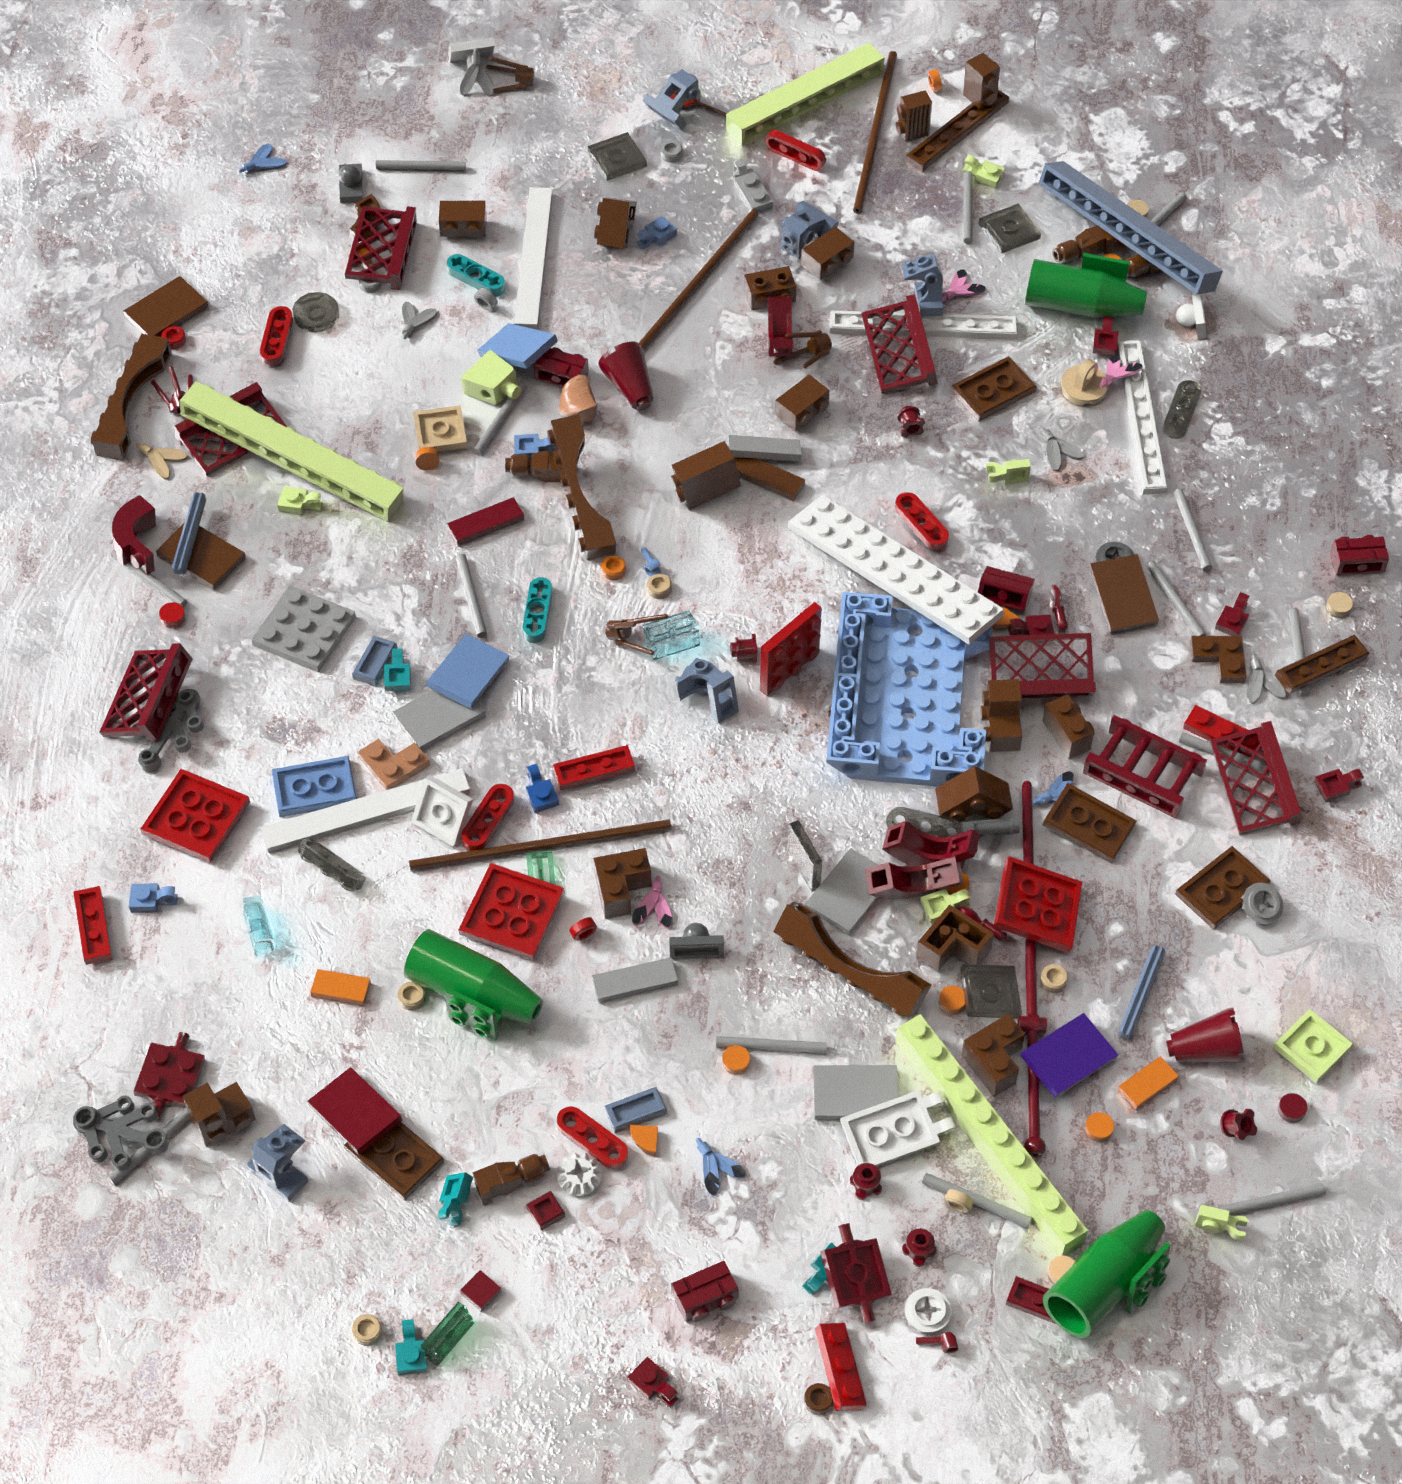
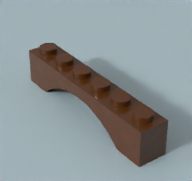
[91,333,172,461]
[547,414,616,560]
[773,901,932,1017]

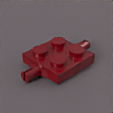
[133,1032,205,1121]
[820,1223,892,1323]

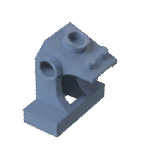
[642,69,701,130]
[780,201,839,259]
[902,253,944,317]
[675,658,739,723]
[246,1124,308,1202]

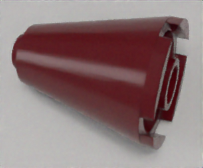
[598,341,654,410]
[1166,1007,1245,1063]

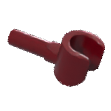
[916,1332,958,1353]

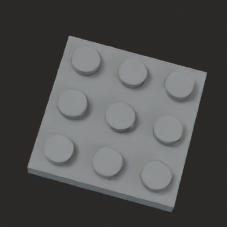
[252,585,356,673]

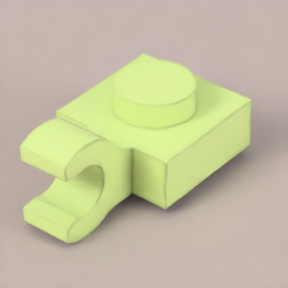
[963,155,1005,188]
[986,459,1031,484]
[277,486,323,514]
[921,889,970,924]
[1195,1204,1248,1241]

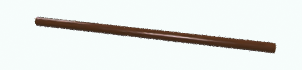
[853,51,897,214]
[638,209,759,350]
[409,819,672,871]

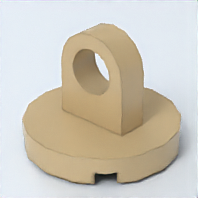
[1061,359,1108,406]

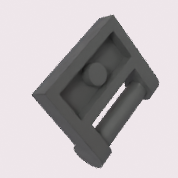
[959,818,1020,836]

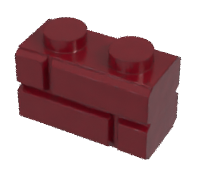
[534,347,589,388]
[1330,535,1389,575]
[977,566,1035,612]
[671,1261,739,1322]

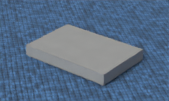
[393,690,486,751]
[805,848,879,935]
[813,1065,898,1120]

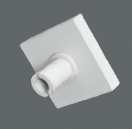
[448,37,495,69]
[411,775,473,847]

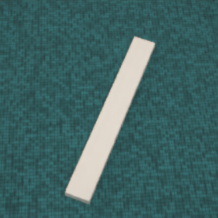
[514,187,552,330]
[830,310,1018,339]
[1117,340,1168,494]
[260,768,470,853]

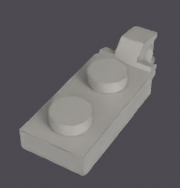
[733,159,773,212]

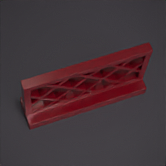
[345,206,417,290]
[861,294,938,393]
[174,382,287,476]
[989,633,1096,698]
[99,643,193,741]
[1210,721,1301,835]

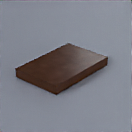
[123,276,209,337]
[951,356,1037,422]
[156,522,246,590]
[1089,554,1159,634]
[1042,783,1137,864]
[1175,846,1271,930]
[344,1122,444,1201]

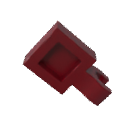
[1092,317,1119,355]
[1215,592,1250,636]
[1008,615,1054,642]
[1314,769,1364,803]
[627,1357,678,1408]

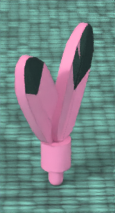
[942,269,986,301]
[1100,355,1143,388]
[632,875,673,928]

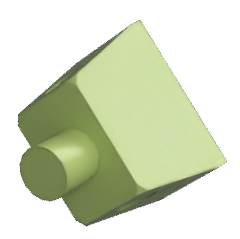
[461,350,521,405]

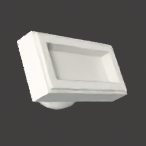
[1176,292,1207,339]

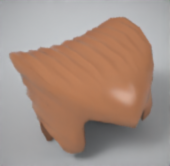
[559,375,597,424]

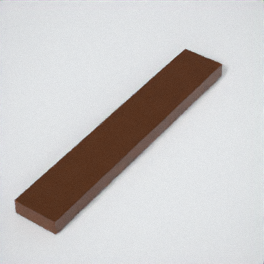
[906,90,1010,172]

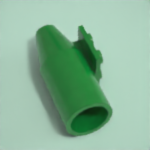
[1025,253,1147,318]
[404,929,543,1041]
[1043,1210,1171,1338]

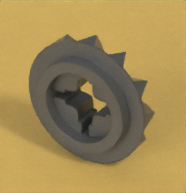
[1095,542,1135,562]

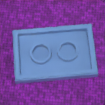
[477,323,558,369]
[426,634,509,709]
[271,755,357,817]

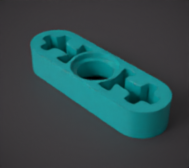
[447,254,505,297]
[523,577,552,643]

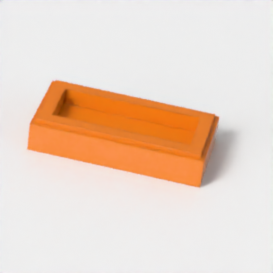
[310,969,371,1006]
[1118,1056,1179,1110]

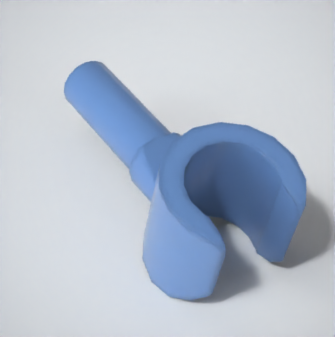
[641,547,661,577]

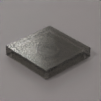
[587,132,647,181]
[978,203,1041,254]
[788,820,822,892]
[960,964,1022,1018]

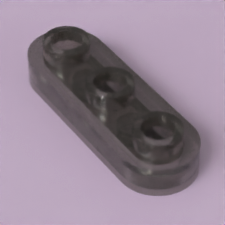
[1163,380,1202,439]
[886,807,963,837]
[298,839,366,891]

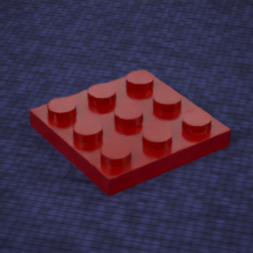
[759,602,822,696]
[140,769,250,863]
[994,856,1082,953]
[458,863,565,961]

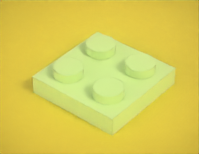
[1273,1009,1353,1083]

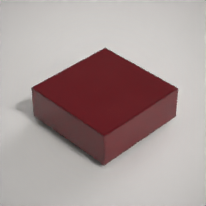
[526,1191,565,1231]
[460,1270,502,1312]

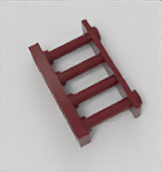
[1083,715,1207,819]

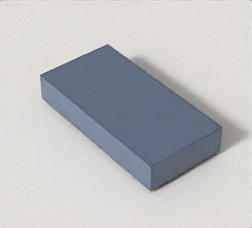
[352,636,397,687]
[604,1087,667,1133]

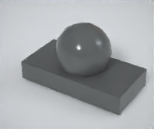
[339,163,363,203]
[669,922,724,959]

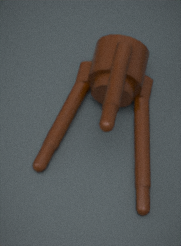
[486,57,534,93]
[773,330,832,369]
[605,614,668,655]

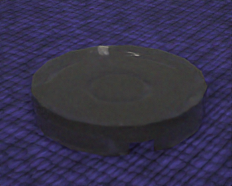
[292,292,340,332]

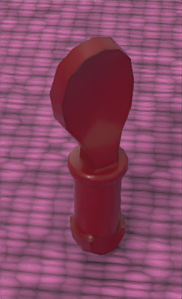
[1051,584,1068,631]
[958,906,1007,941]

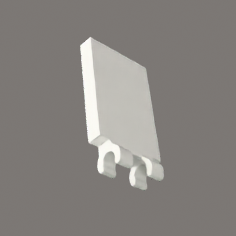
[840,1090,955,1167]

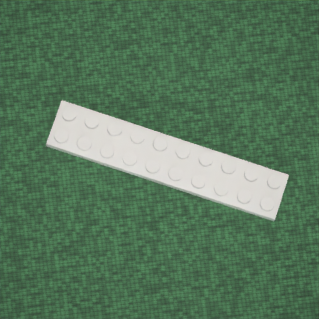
[788,495,1004,645]

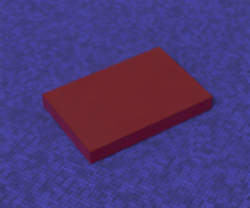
[307,1067,403,1155]

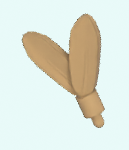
[136,443,187,480]

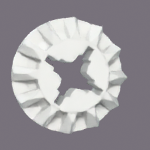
[557,1152,602,1196]
[904,1288,951,1335]

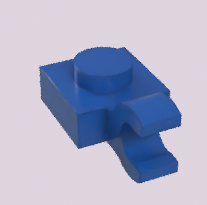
[526,764,559,813]

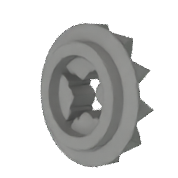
[1241,883,1283,926]

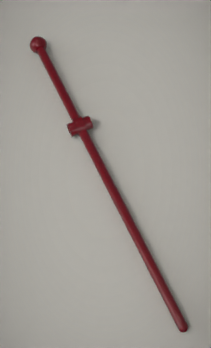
[1017,781,1047,1158]

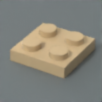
[413,405,467,452]

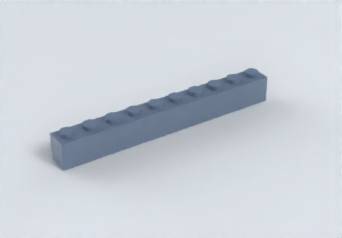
[1038,161,1223,295]

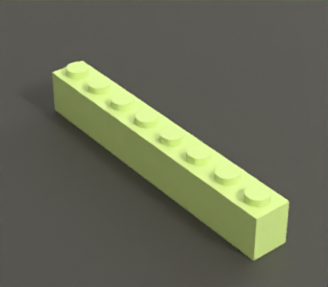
[726,42,885,146]

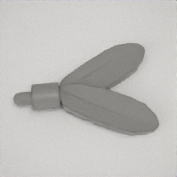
[460,48,493,95]
[402,302,437,339]
[1040,427,1083,471]
[1247,654,1286,704]

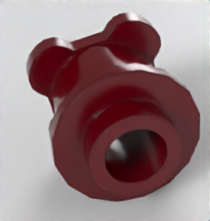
[897,406,925,437]
[730,633,758,664]
[1220,1109,1257,1140]
[850,1163,882,1200]
[902,1228,937,1267]

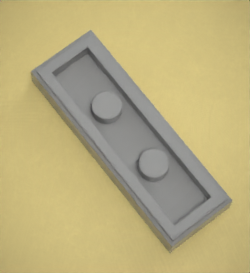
[727,435,802,461]
[592,957,678,1003]

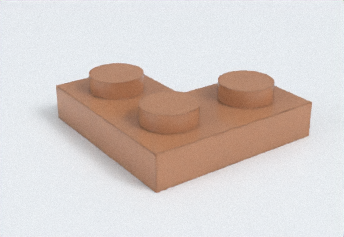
[357,739,430,790]

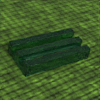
[526,851,556,885]
[420,1302,475,1366]

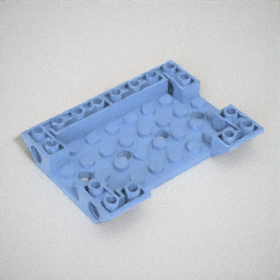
[826,591,992,786]

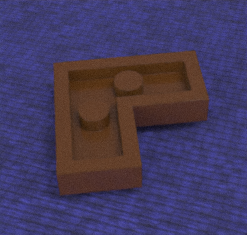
[1190,636,1247,683]

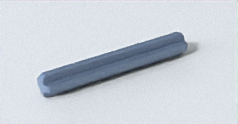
[171,492,206,575]
[1118,945,1165,1040]

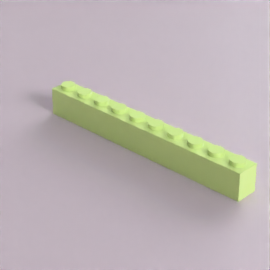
[180,381,404,522]
[896,1014,1088,1256]

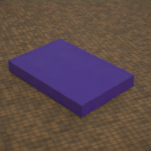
[1020,1013,1118,1098]

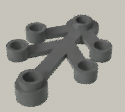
[132,689,204,772]
[73,1095,169,1171]

